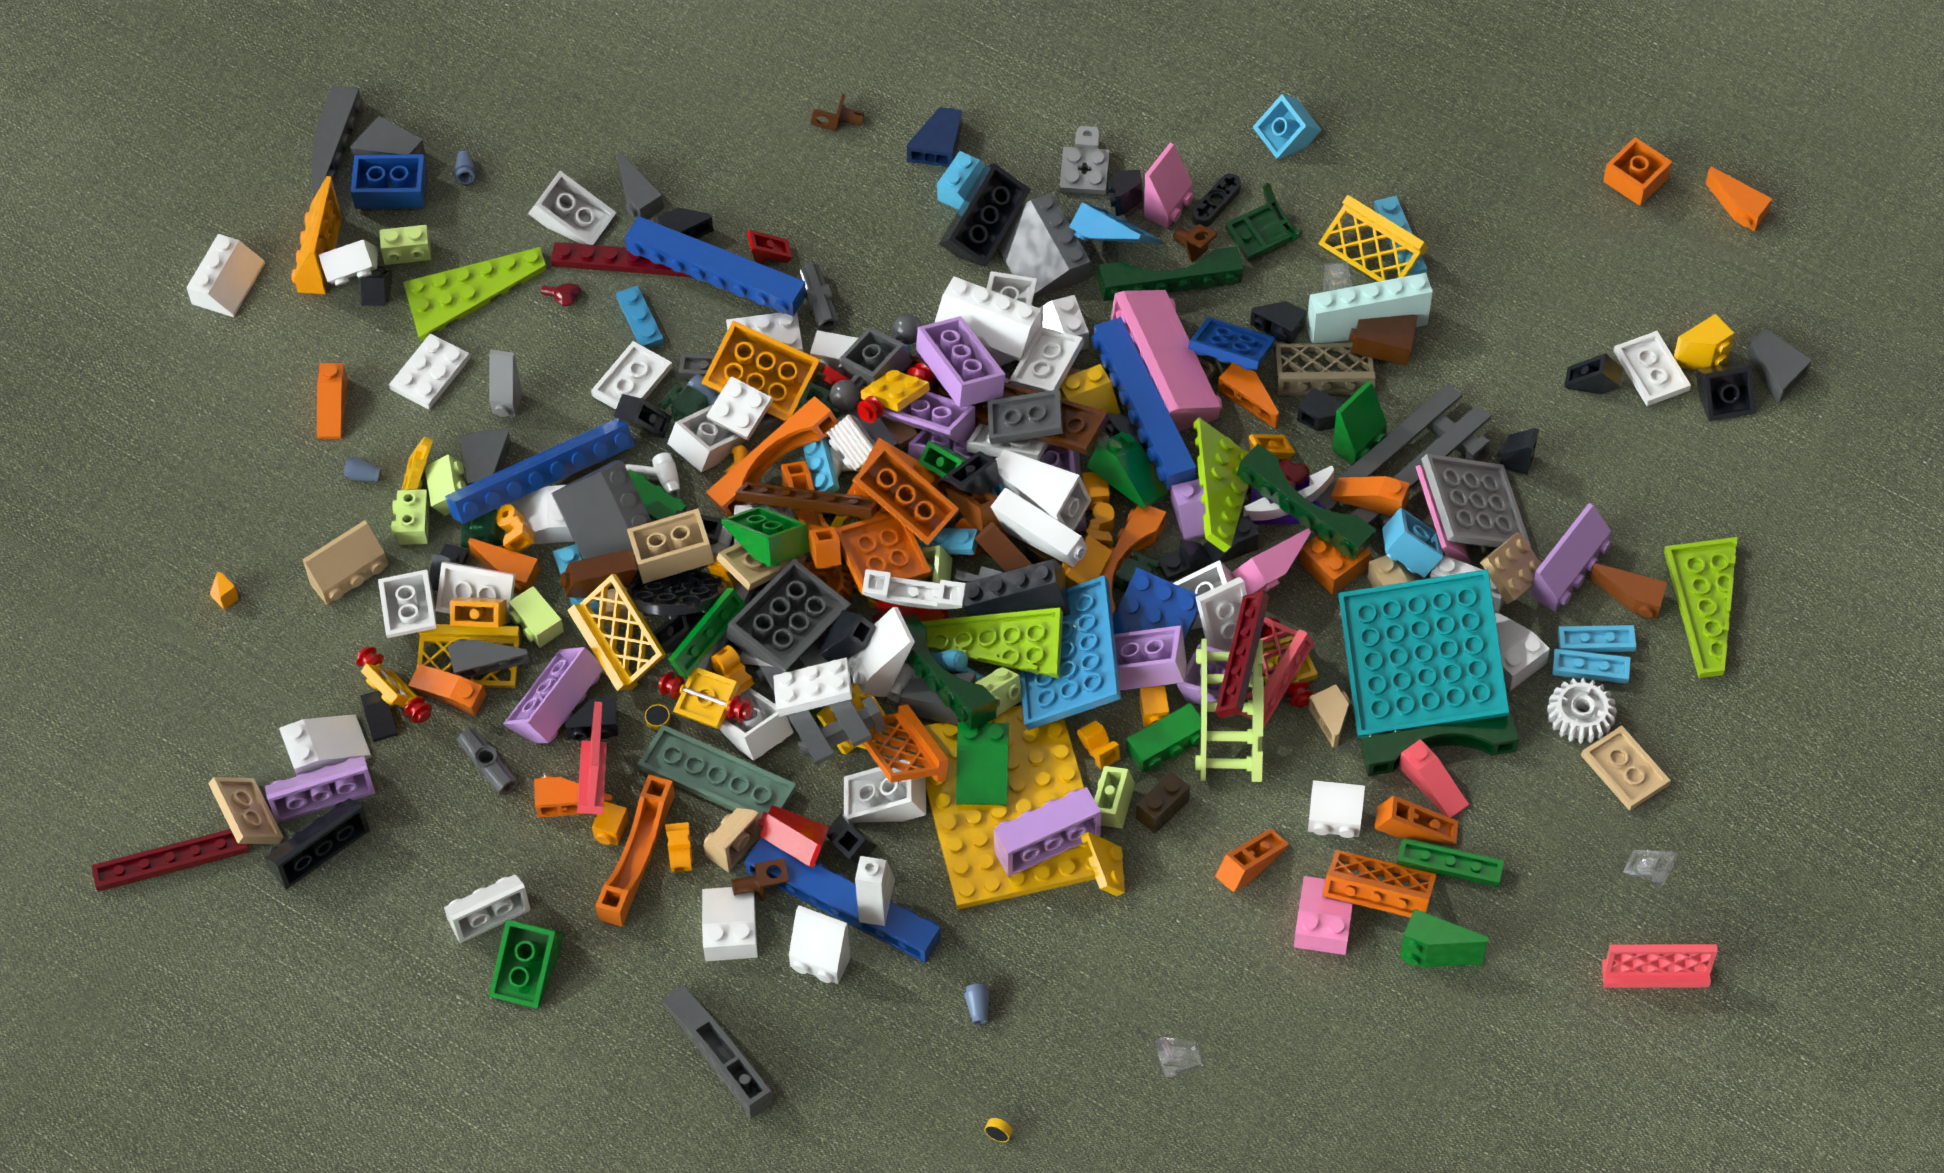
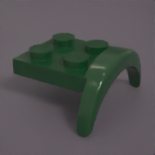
[1225,182,1302,262]

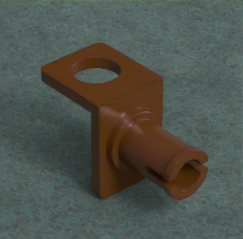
[811,94,865,131]
[1173,224,1218,261]
[731,858,789,901]

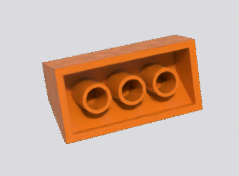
[852,444,959,546]

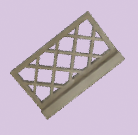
[1275,343,1375,396]

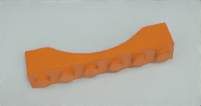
[706,396,839,517]
[781,461,841,569]
[1099,505,1166,617]
[595,774,675,927]

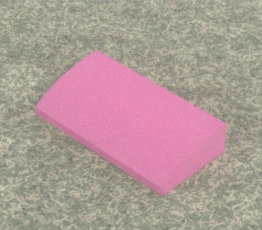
[1415,465,1472,564]

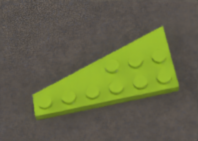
[403,247,547,343]
[1193,417,1249,552]
[1664,537,1738,678]
[922,607,1063,679]

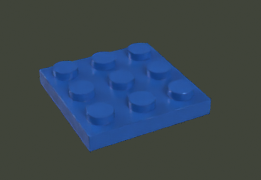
[1188,317,1276,370]
[1113,567,1199,644]

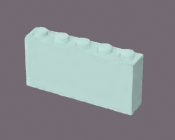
[1307,273,1432,343]

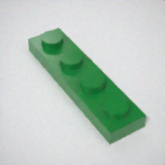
[668,588,746,678]
[1397,838,1504,888]

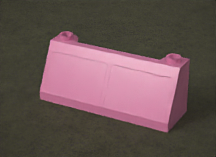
[1111,290,1222,431]

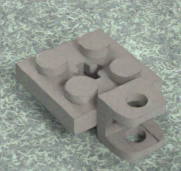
[1059,126,1110,195]

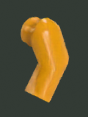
[725,445,748,474]

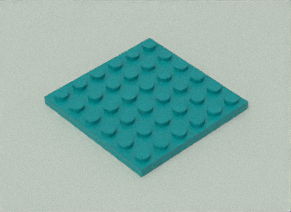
[1338,569,1510,738]

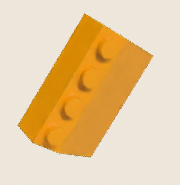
[292,176,342,294]
[702,320,820,422]

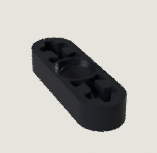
[1192,174,1241,227]

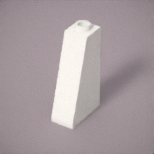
[991,488,1088,567]
[855,856,895,926]

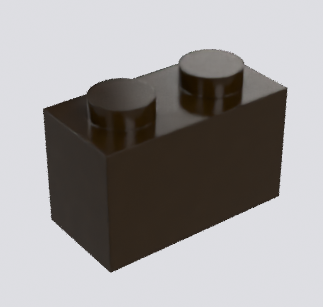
[1136,771,1190,834]

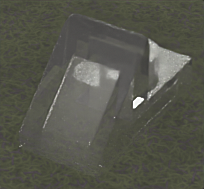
[1624,850,1679,889]
[1155,1036,1205,1077]

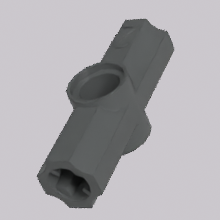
[800,263,839,332]
[457,727,518,796]

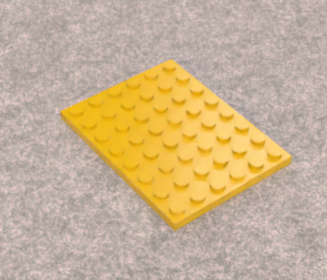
[920,705,1096,910]

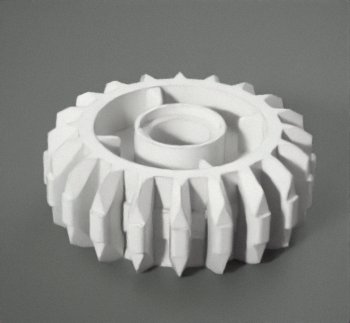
[1547,677,1617,744]

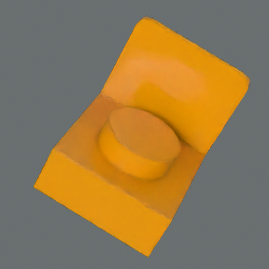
[1249,434,1296,459]

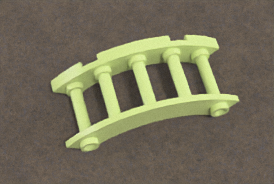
[1195,639,1264,782]

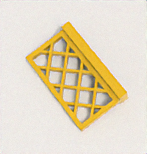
[1318,195,1429,282]
[567,574,666,691]
[417,624,522,688]

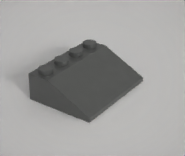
[997,192,1091,299]
[551,460,652,564]
[726,559,851,672]

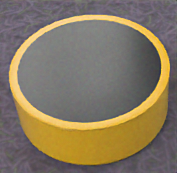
[645,704,671,731]
[984,1118,1013,1142]

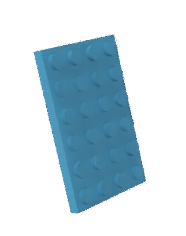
[1019,575,1121,730]

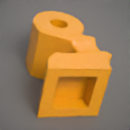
[1086,502,1115,549]
[496,504,535,553]
[711,645,754,696]
[1077,720,1121,770]
[665,822,693,873]

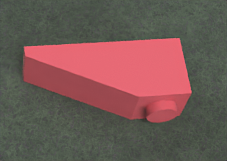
[1399,739,1469,818]

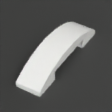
[1244,466,1334,521]
[862,569,965,609]

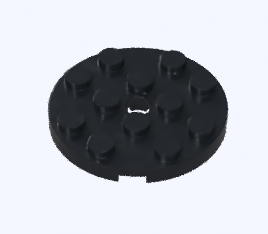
[627,571,727,619]

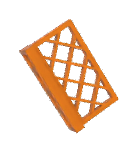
[863,704,949,783]
[1322,850,1437,918]

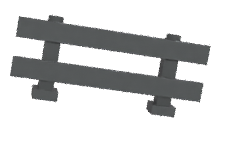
[1315,384,1491,536]
[754,628,887,765]

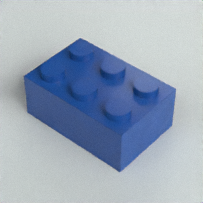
[351,154,428,209]

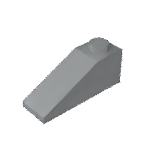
[489,349,523,417]

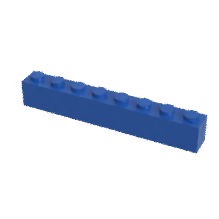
[625,216,807,317]
[1091,317,1197,489]
[445,418,635,524]
[745,837,941,963]

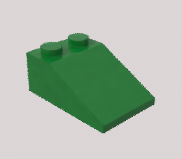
[1332,380,1387,466]
[1087,432,1169,509]
[721,506,809,567]
[956,722,1009,805]
[1399,909,1489,968]
[488,920,564,1009]

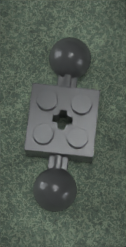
[830,314,922,411]

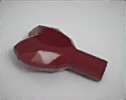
[541,283,581,306]
[1280,459,1310,489]

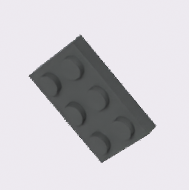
[988,389,1063,445]

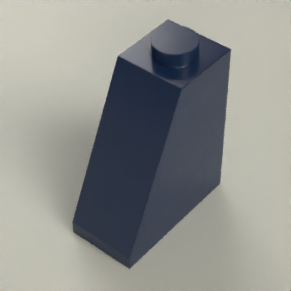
[907,107,963,167]

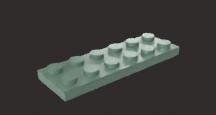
[638,724,797,819]

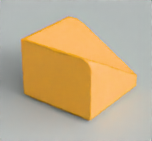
[210,571,239,610]

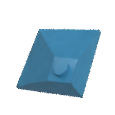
[1069,202,1163,245]

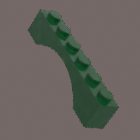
[1097,246,1244,301]
[1237,443,1376,561]
[903,614,997,730]
[1361,713,1519,776]

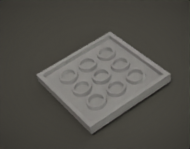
[1421,454,1531,548]

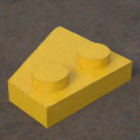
[402,437,433,490]
[1081,832,1125,896]

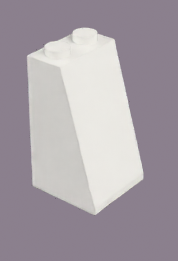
[996,449,1091,531]

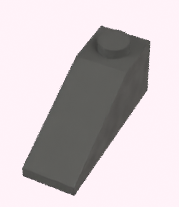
[617,152,664,219]
[447,639,531,679]

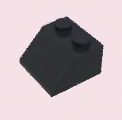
[1696,361,1756,421]

